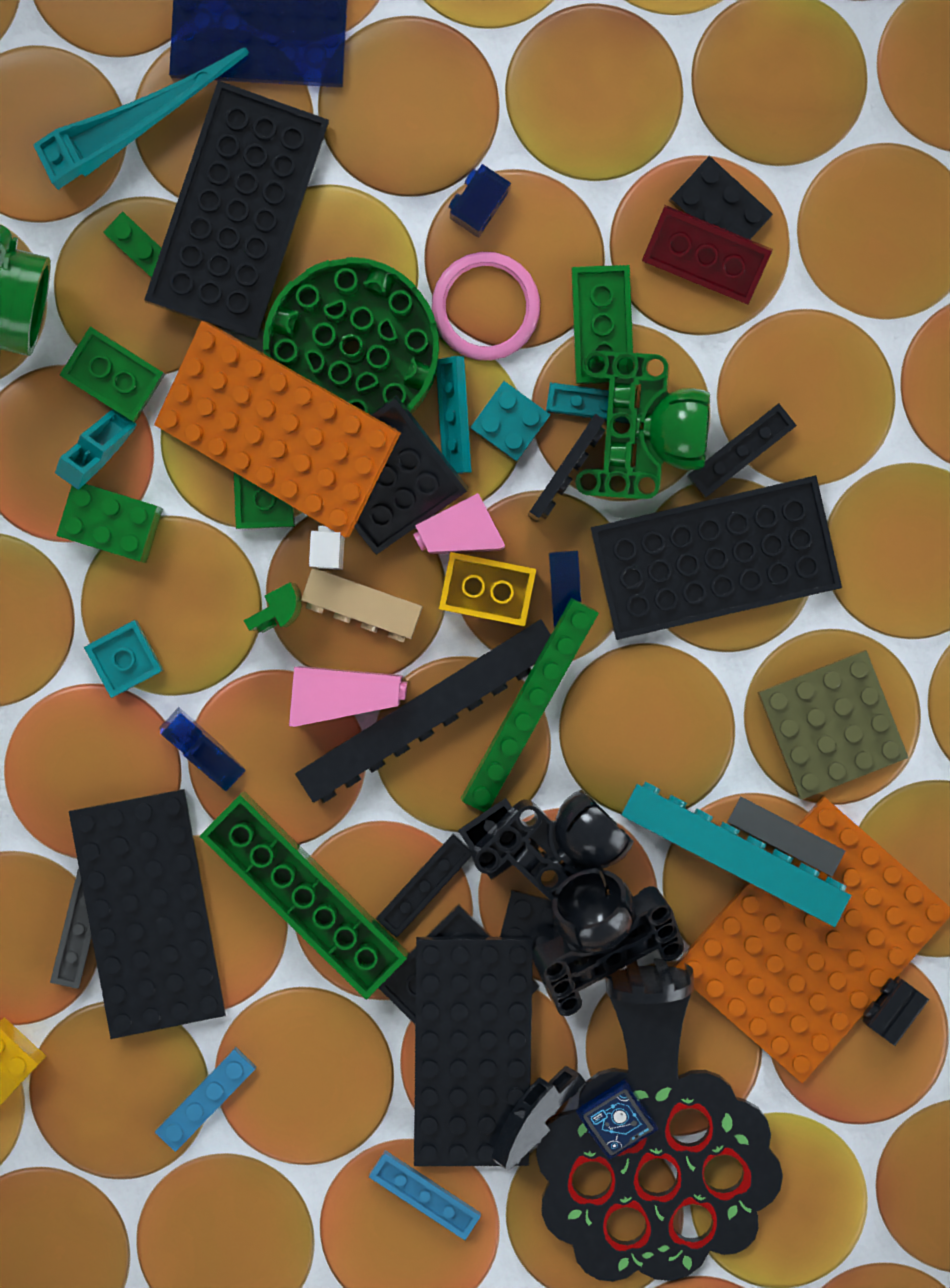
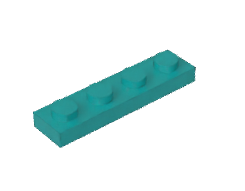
[437,356,472,474]

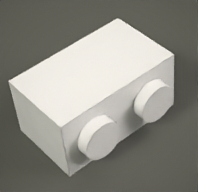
[309,526,345,570]

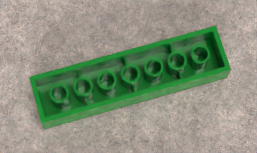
[199,791,408,1000]

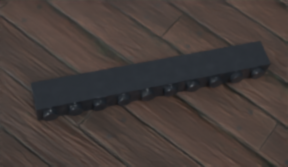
[295,619,551,804]

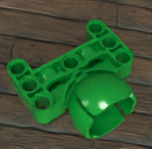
[575,351,710,499]

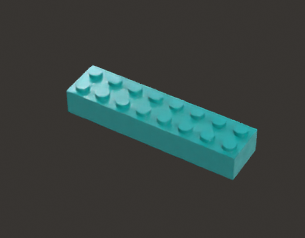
[621,781,852,927]

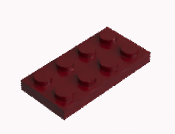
[642,205,773,305]

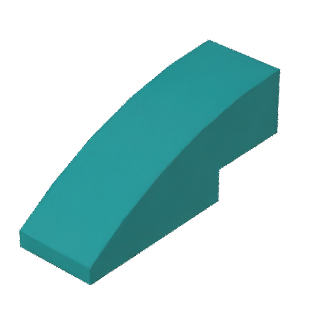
[55,409,137,490]

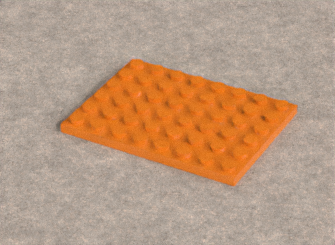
[673,796,950,1084]

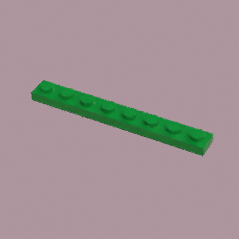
[461,598,599,812]

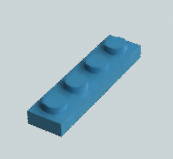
[155,1047,256,1152]
[369,1150,481,1240]

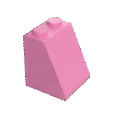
[413,493,505,554]

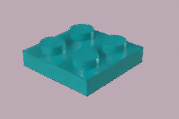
[470,381,551,462]
[84,620,164,698]

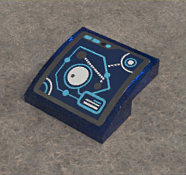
[576,1079,659,1160]

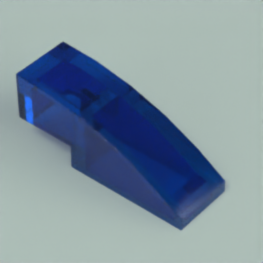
[548,550,582,630]
[159,707,246,791]

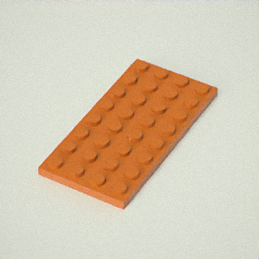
[154,321,401,538]

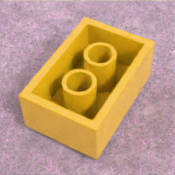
[439,552,536,627]

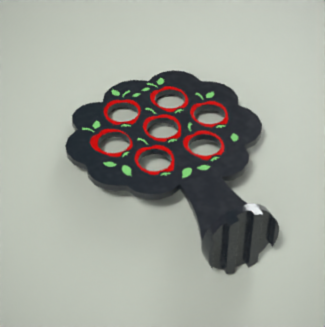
[536,958,783,1282]

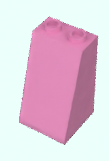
[289,666,407,727]

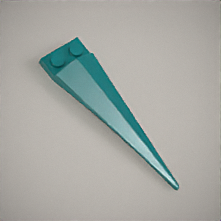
[33,48,249,190]

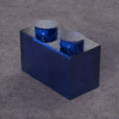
[448,164,511,238]

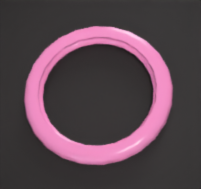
[432,252,540,361]

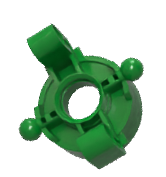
[0,225,51,356]

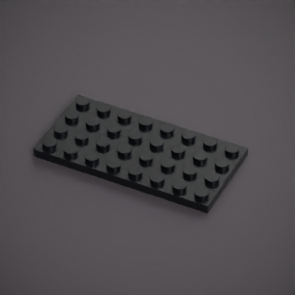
[144,80,329,340]
[590,475,842,640]
[69,789,226,1039]
[414,937,533,1166]

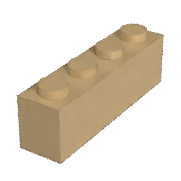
[301,567,423,642]

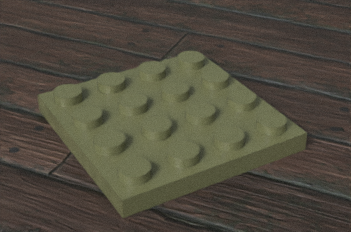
[758,650,908,800]

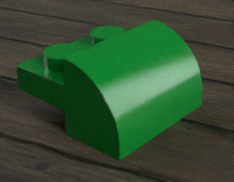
[244,582,302,633]

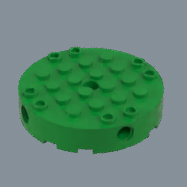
[263,257,440,414]

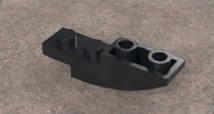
[491,1066,586,1171]

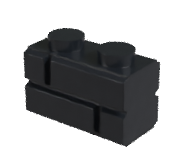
[862,976,930,1046]

